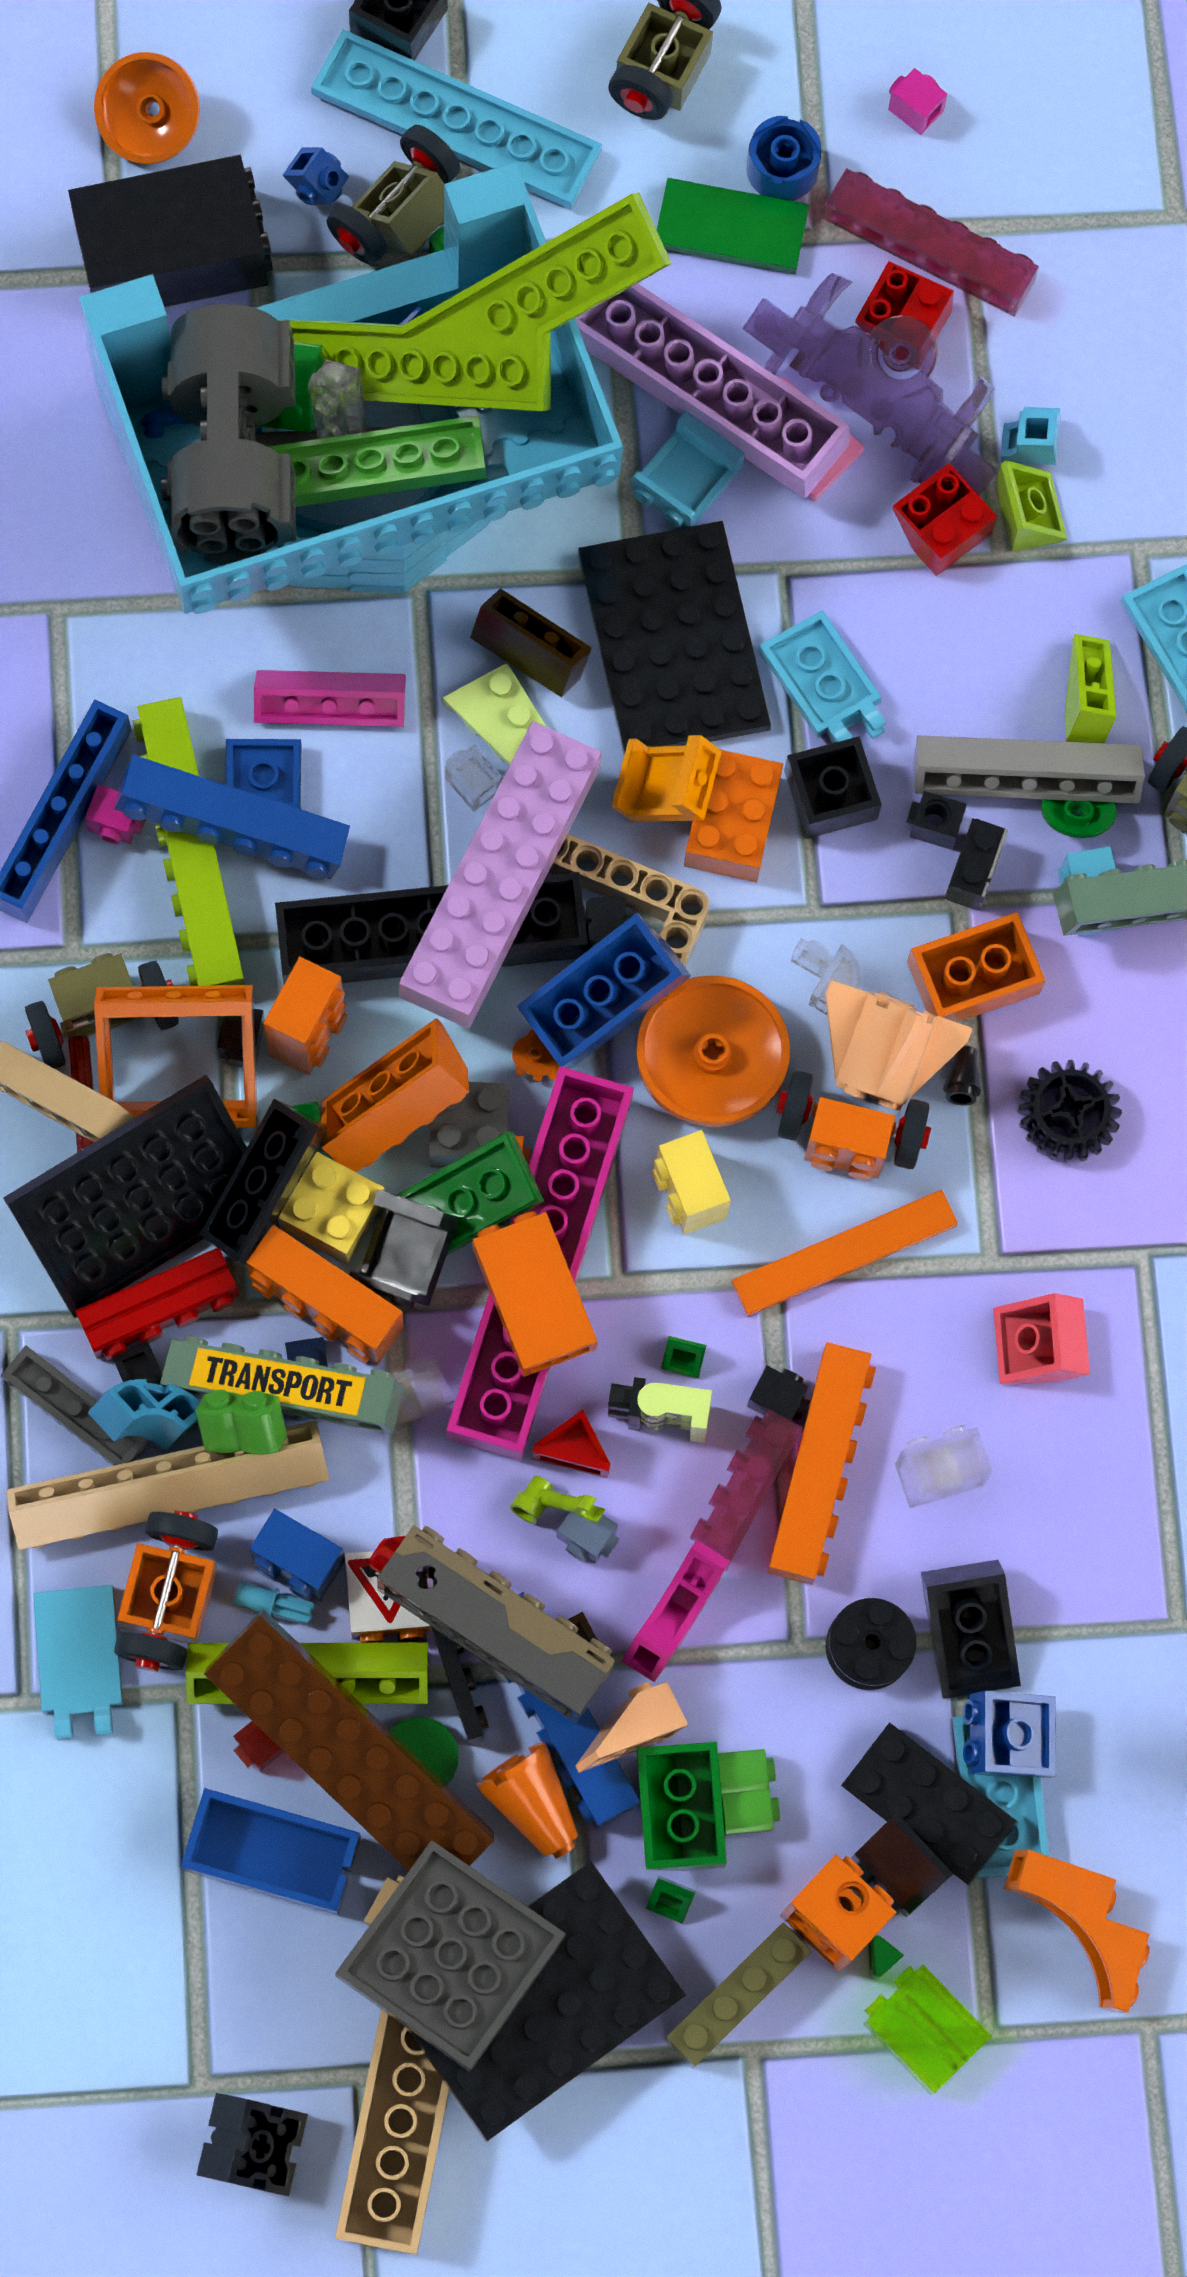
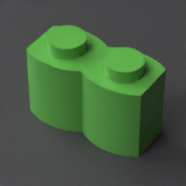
[196,1390,287,1455]
[718,1749,780,1836]

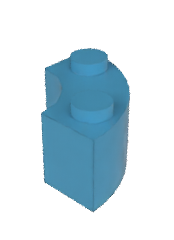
[88,1379,200,1451]

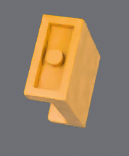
[612,735,722,822]

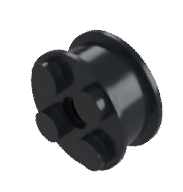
[825,1598,917,1690]

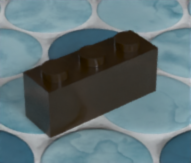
[470,588,592,697]

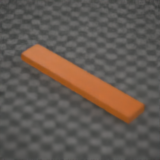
[731,1189,958,1317]

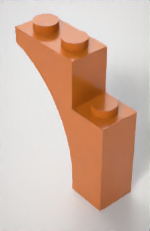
[1004,1849,1150,2013]

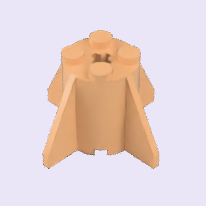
[825,979,973,1111]

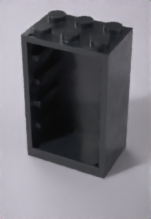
[68,154,273,307]

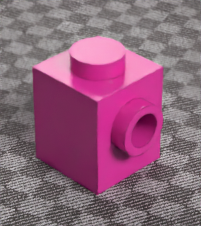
[888,68,947,135]
[85,784,146,844]

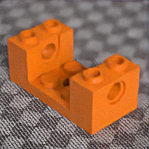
[780,1854,897,1972]

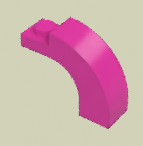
[621,1540,730,1683]

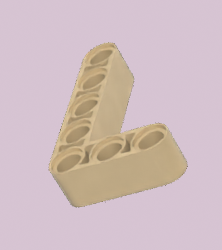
[548,834,709,967]
[0,1041,134,1143]

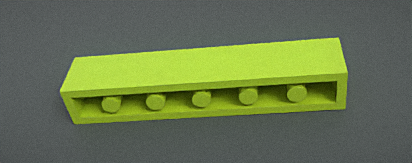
[185,1642,428,1704]

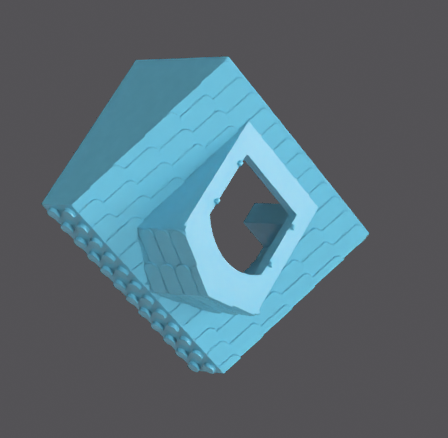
[79,162,623,614]

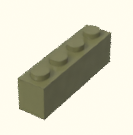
[665,1922,812,2069]

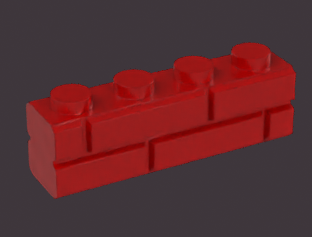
[75,1248,239,1360]

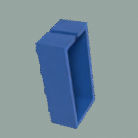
[180,1788,361,1915]

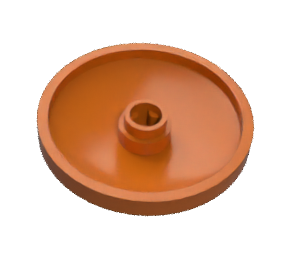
[636,975,790,1127]

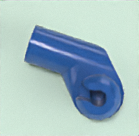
[142,406,192,438]

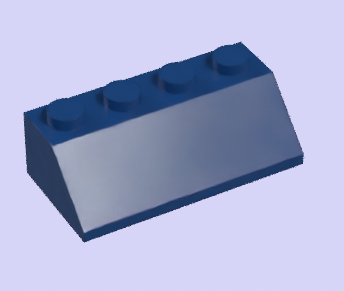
[516,913,691,1069]

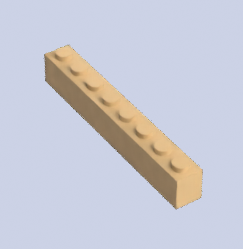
[6,1421,329,1550]

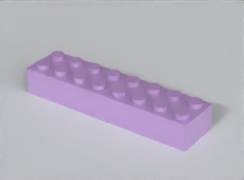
[575,283,850,499]
[399,721,602,1029]

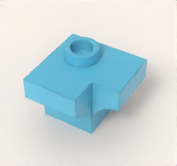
[1000,407,1061,465]

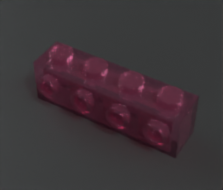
[690,1409,803,1572]

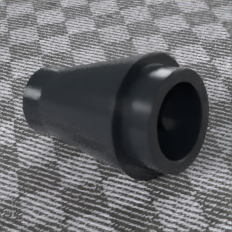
[943,1046,981,1106]

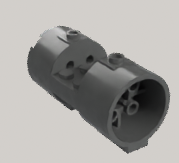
[161,304,296,564]

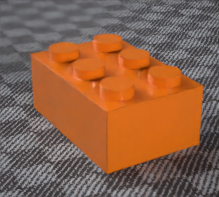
[684,749,784,883]
[907,912,1046,1022]
[263,956,348,1075]

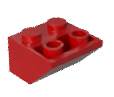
[855,261,954,370]
[892,463,997,576]

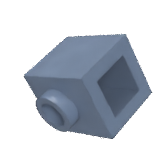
[556,1512,620,1563]

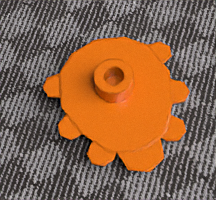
[512,1030,569,1082]

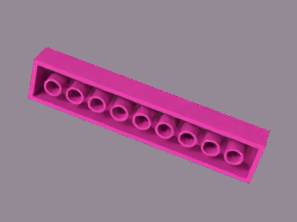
[446,1066,634,1461]

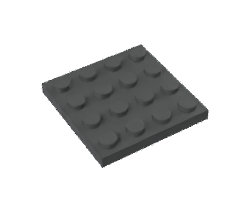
[335,1840,566,2072]

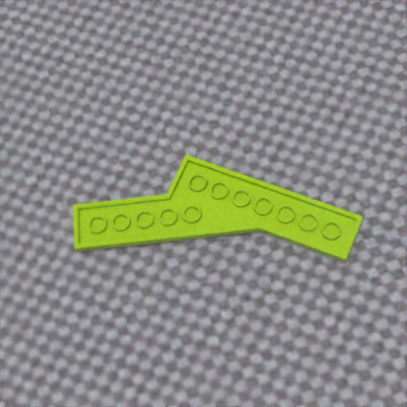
[280,192,672,411]

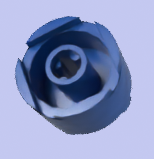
[746,116,821,201]

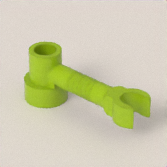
[510,1476,606,1524]

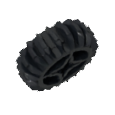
[1017,1059,1122,1163]

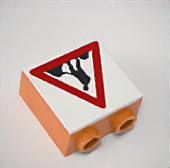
[345,1551,431,1643]

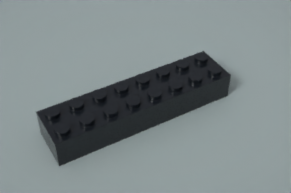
[275,872,588,984]

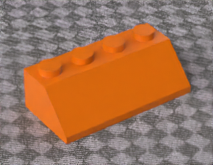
[321,1018,469,1172]

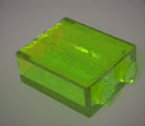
[862,1964,992,2095]

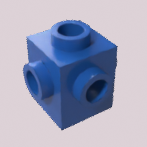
[282,147,349,206]

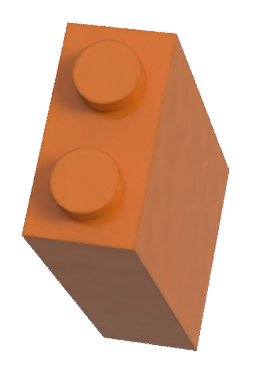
[473,1211,598,1377]

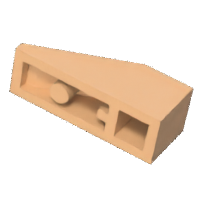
[575,1682,688,1773]

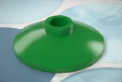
[1041,799,1117,838]

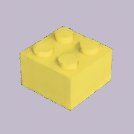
[652,1130,731,1235]
[278,1151,385,1264]

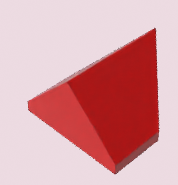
[532,1409,611,1478]

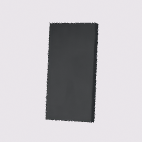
[841,1722,1018,1886]

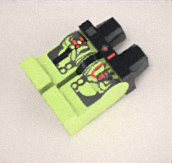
[608,1377,712,1443]

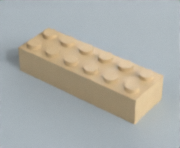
[335,2009,449,2255]

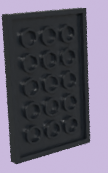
[578,521,771,755]
[3,1075,247,1318]
[406,1861,686,2142]

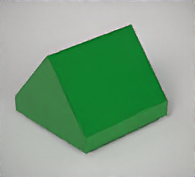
[661,1336,707,1378]
[645,1875,696,1924]
[868,1935,904,1979]

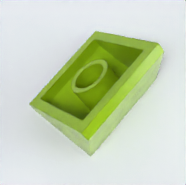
[995,460,1067,552]

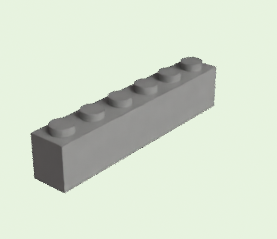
[913,735,1145,803]

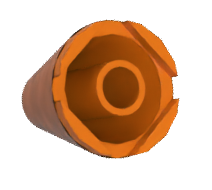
[476,1742,578,1859]

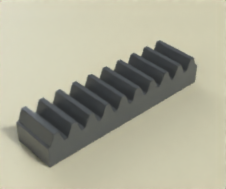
[1,1345,149,1466]

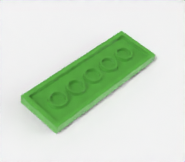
[269,415,487,507]

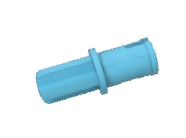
[233,1581,314,1625]

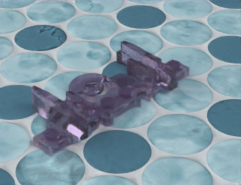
[742,273,998,496]

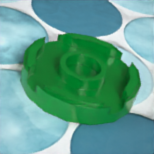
[390,1717,458,1786]

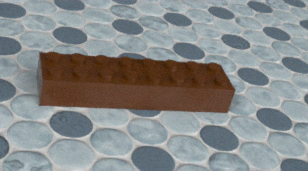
[204,1609,494,1871]

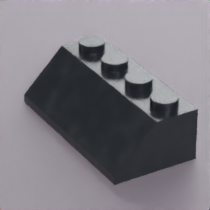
[200,1098,327,1265]

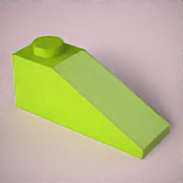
[1064,634,1116,743]

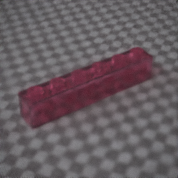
[823,168,1039,317]

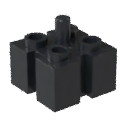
[196,2093,308,2197]

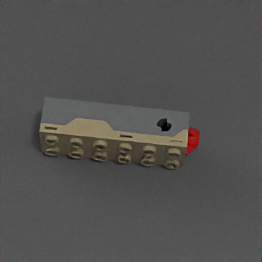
[369,1525,616,1724]

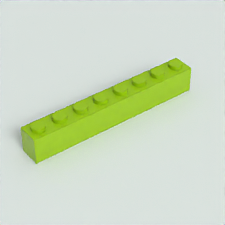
[132,697,245,986]

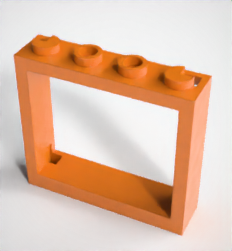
[94,985,258,1130]

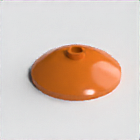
[94,52,200,164]

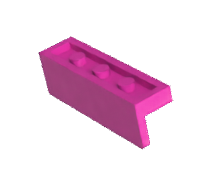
[254,670,406,727]

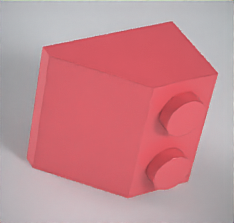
[993,1293,1090,1385]

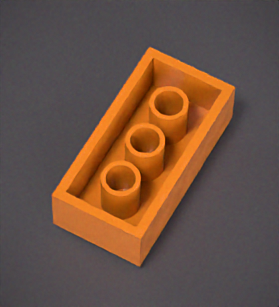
[246,1224,404,1365]

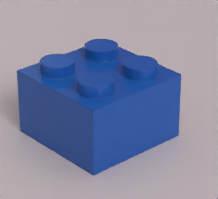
[249,1508,345,1601]

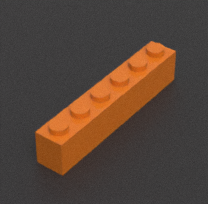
[767,1342,876,1585]

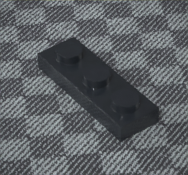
[432,1627,489,1745]

